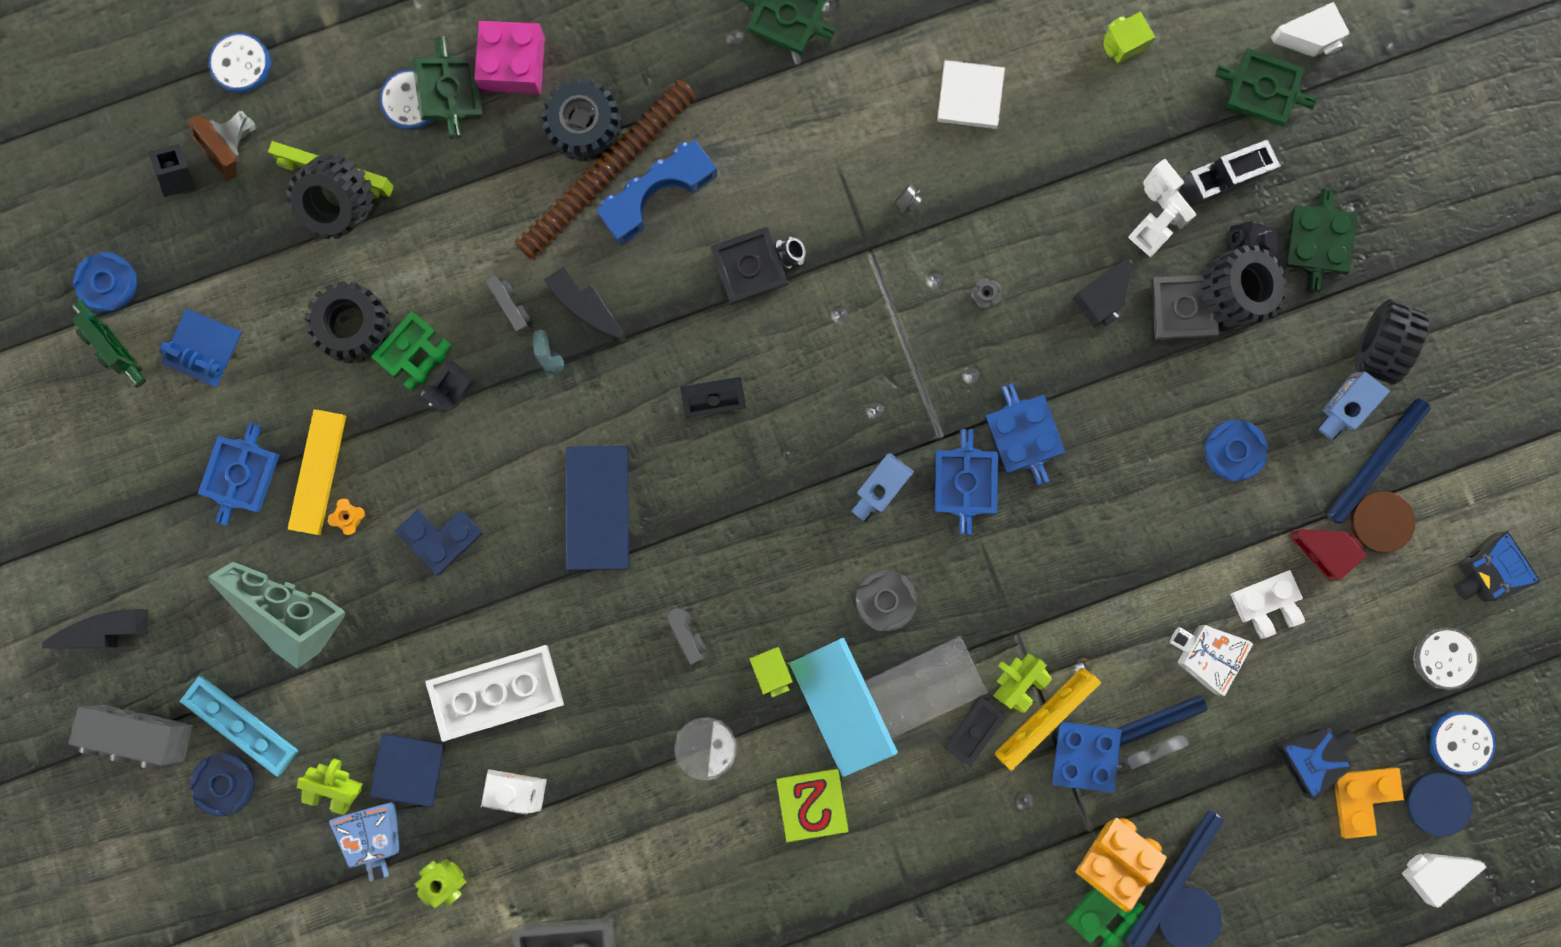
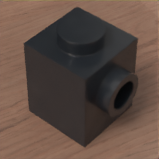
[148,144,194,197]

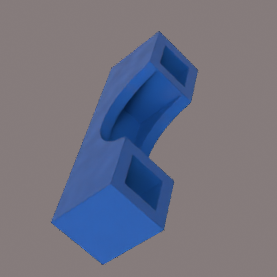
[596,140,718,246]

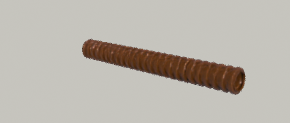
[515,79,696,260]

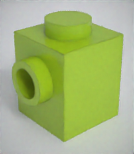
[1103,12,1155,64]
[749,647,793,697]

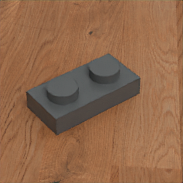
[485,274,531,337]

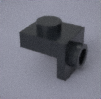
[1228,221,1279,258]
[421,360,475,413]

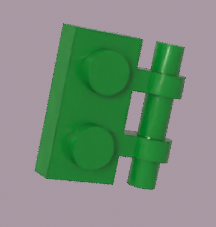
[371,311,452,392]
[1065,887,1145,947]

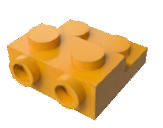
[1075,817,1167,912]

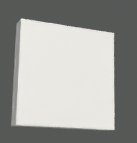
[937,60,1005,129]

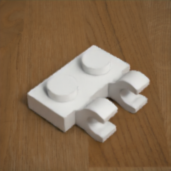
[1230,570,1305,639]

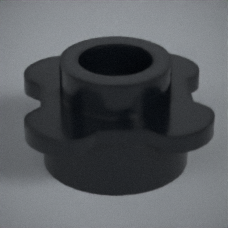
[774,237,805,269]

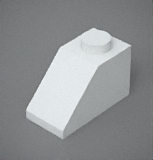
[1271,2,1350,57]
[1402,853,1486,908]

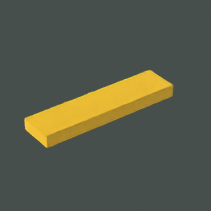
[288,409,346,536]
[994,667,1101,771]

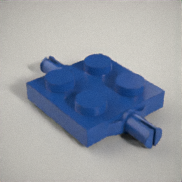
[986,383,1065,486]
[198,423,280,526]
[934,429,998,535]

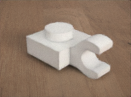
[1128,202,1181,257]

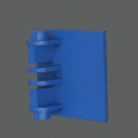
[159,308,242,387]
[1052,722,1121,793]

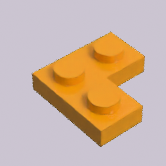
[1334,767,1404,839]

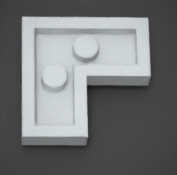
[1143,159,1196,229]

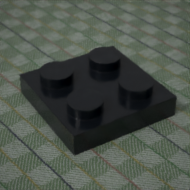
[710,227,788,305]

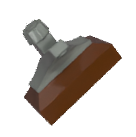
[189,111,256,181]

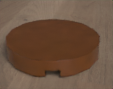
[1351,491,1415,553]

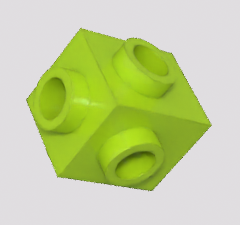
[415,859,467,909]

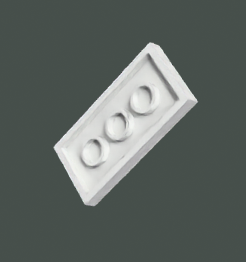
[425,645,564,742]

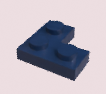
[395,510,484,576]

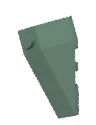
[208,562,345,668]

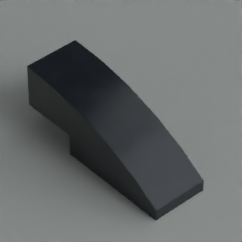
[1181,140,1281,208]
[544,267,628,344]
[42,609,148,649]

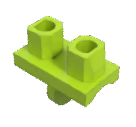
[993,653,1052,713]
[296,759,363,815]

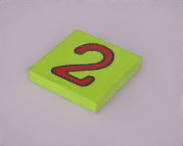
[776,768,849,842]

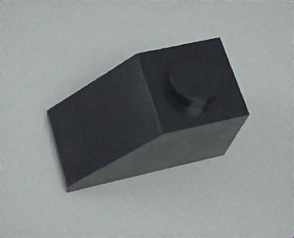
[1073,258,1131,328]

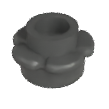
[894,184,922,213]
[971,278,1001,308]

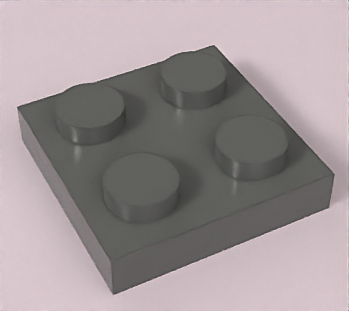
[1151,275,1219,340]

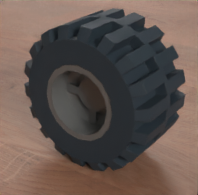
[541,78,622,162]

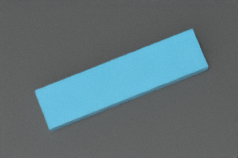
[179,676,299,777]

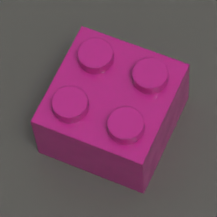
[475,21,545,94]

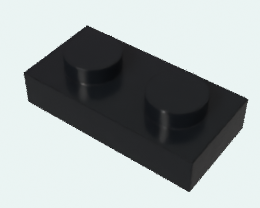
[680,377,746,418]
[944,697,1006,767]

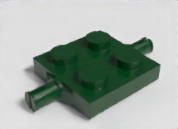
[739,0,836,56]
[412,36,483,139]
[1214,48,1317,127]
[1285,189,1358,292]
[72,300,146,388]

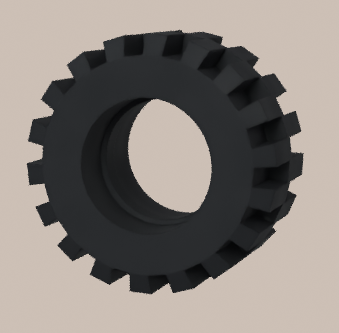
[286,154,374,240]
[1200,245,1287,329]
[305,281,391,364]
[1355,299,1429,385]

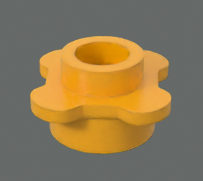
[328,499,365,535]

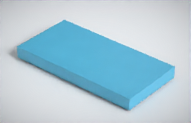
[789,638,898,777]

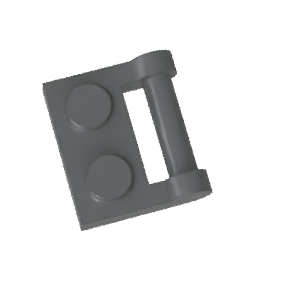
[668,608,707,665]

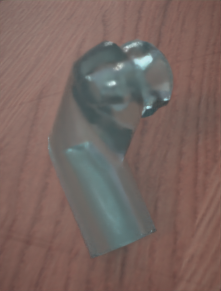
[532,330,564,374]

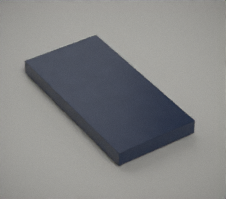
[566,446,629,570]

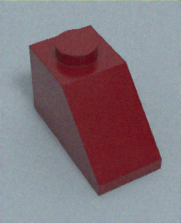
[1288,529,1367,582]

